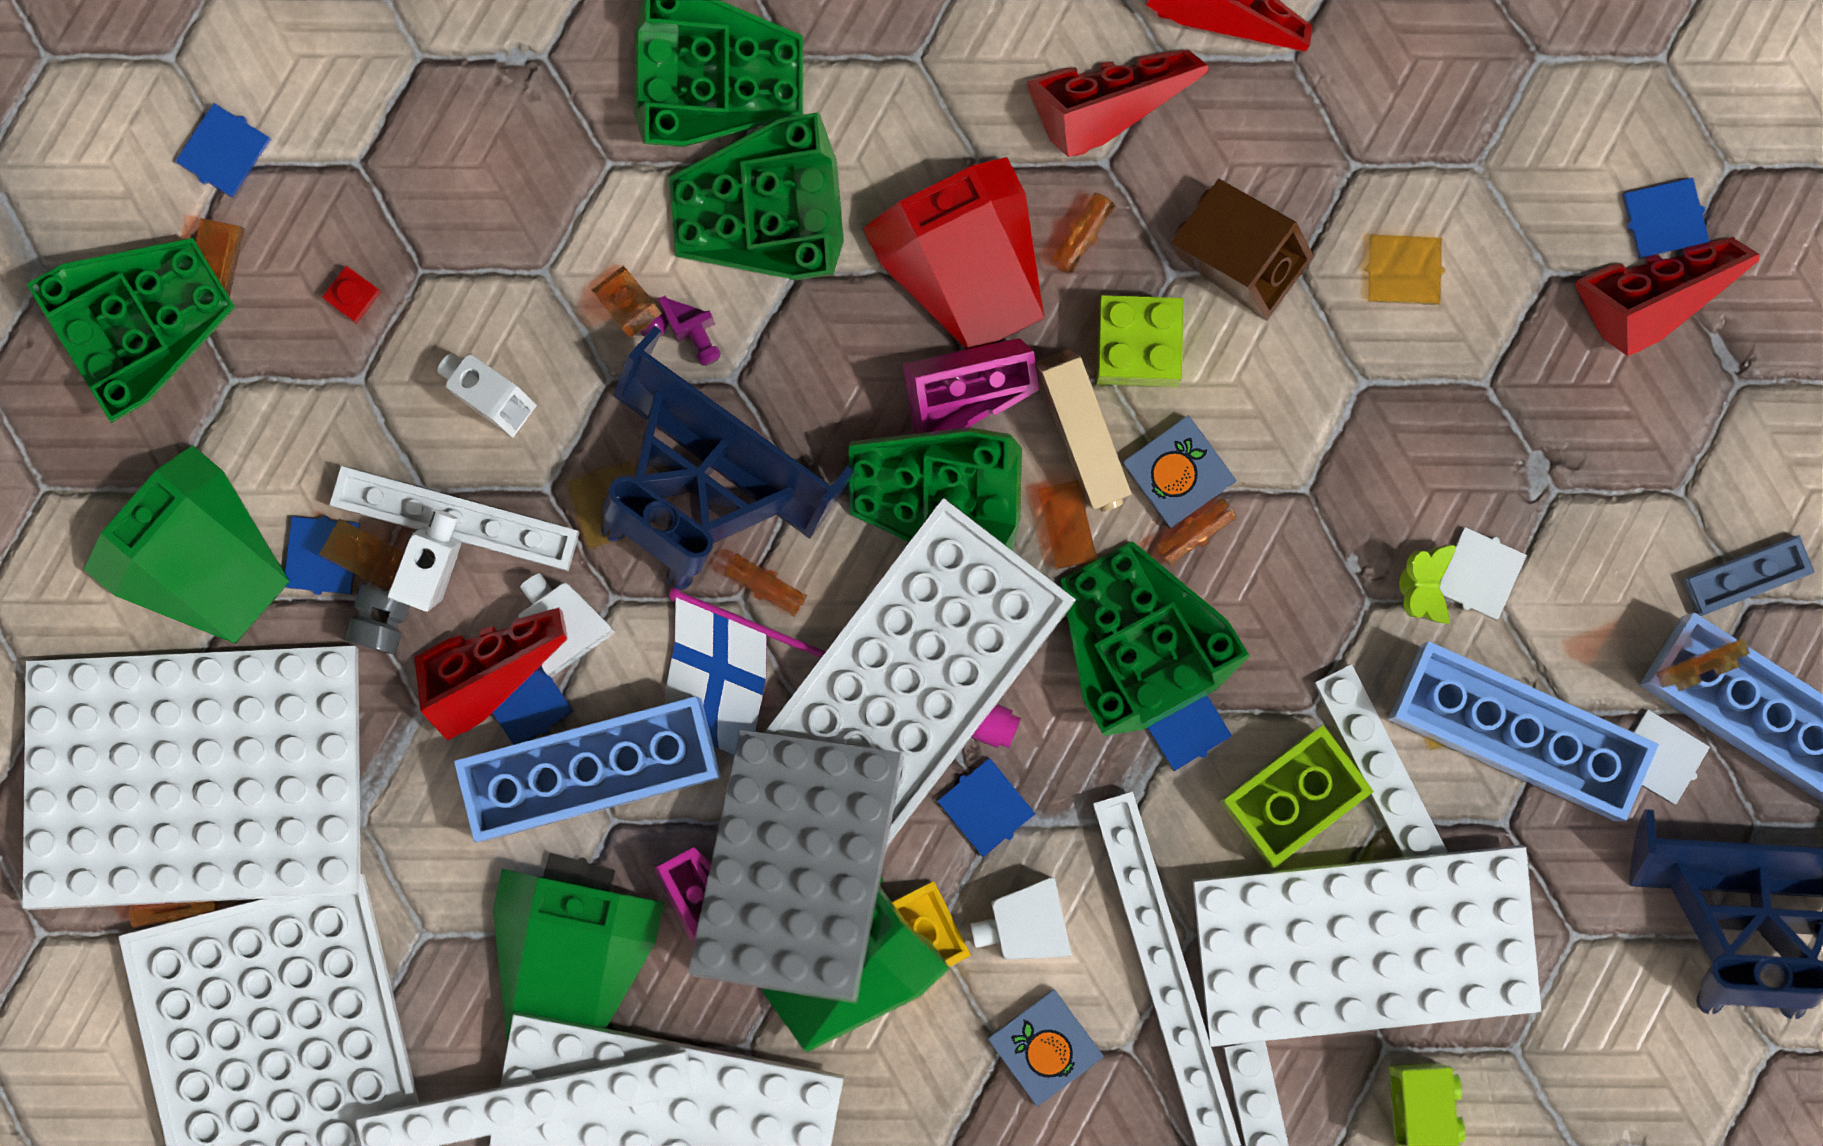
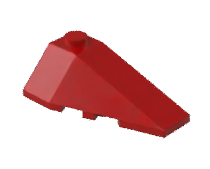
[1145,0,1312,52]
[1027,49,1208,157]
[1576,237,1759,356]
[414,607,568,741]

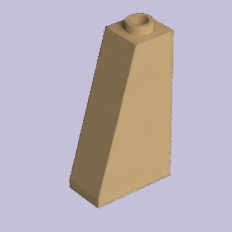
[1035,349,1132,512]

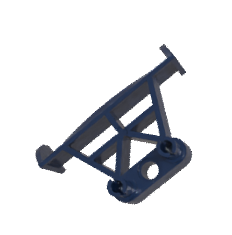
[600,326,855,590]
[1629,809,1823,1019]

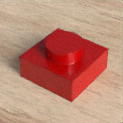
[322,265,381,324]

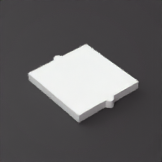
[1440,527,1527,621]
[1633,709,1710,805]

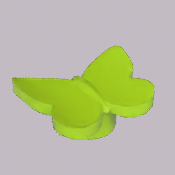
[1399,545,1456,624]

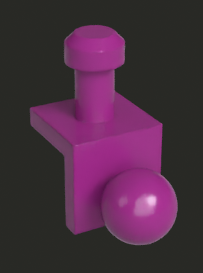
[637,295,721,366]

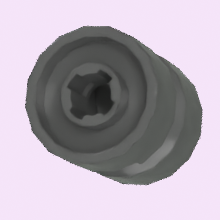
[343,585,410,655]

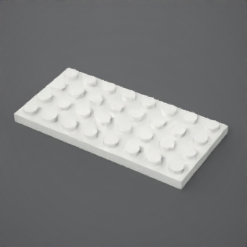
[764,498,1076,848]
[1192,845,1541,1047]
[490,1012,844,1146]

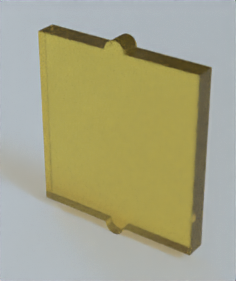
[1365,235,1445,305]
[567,461,652,550]

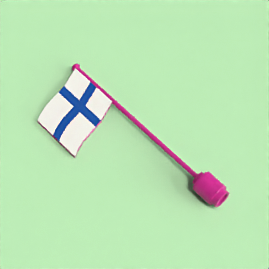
[665,587,1021,755]

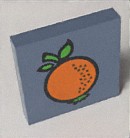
[1122,415,1237,530]
[988,989,1104,1107]

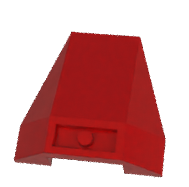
[862,157,1044,350]

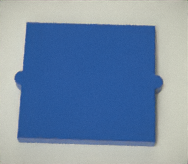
[175,103,271,198]
[1623,178,1710,259]
[285,516,360,596]
[493,665,574,745]
[1148,695,1232,771]
[937,758,1035,857]

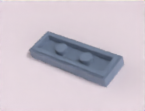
[1682,535,1815,616]

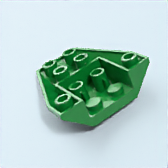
[634,0,803,147]
[669,112,844,281]
[26,238,235,423]
[849,427,1022,551]
[83,445,290,644]
[1061,541,1249,736]
[493,868,665,1041]
[762,877,950,1052]

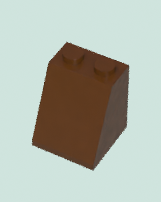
[1171,178,1314,321]

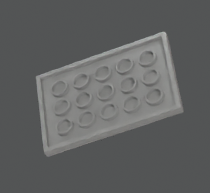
[688,730,904,1003]

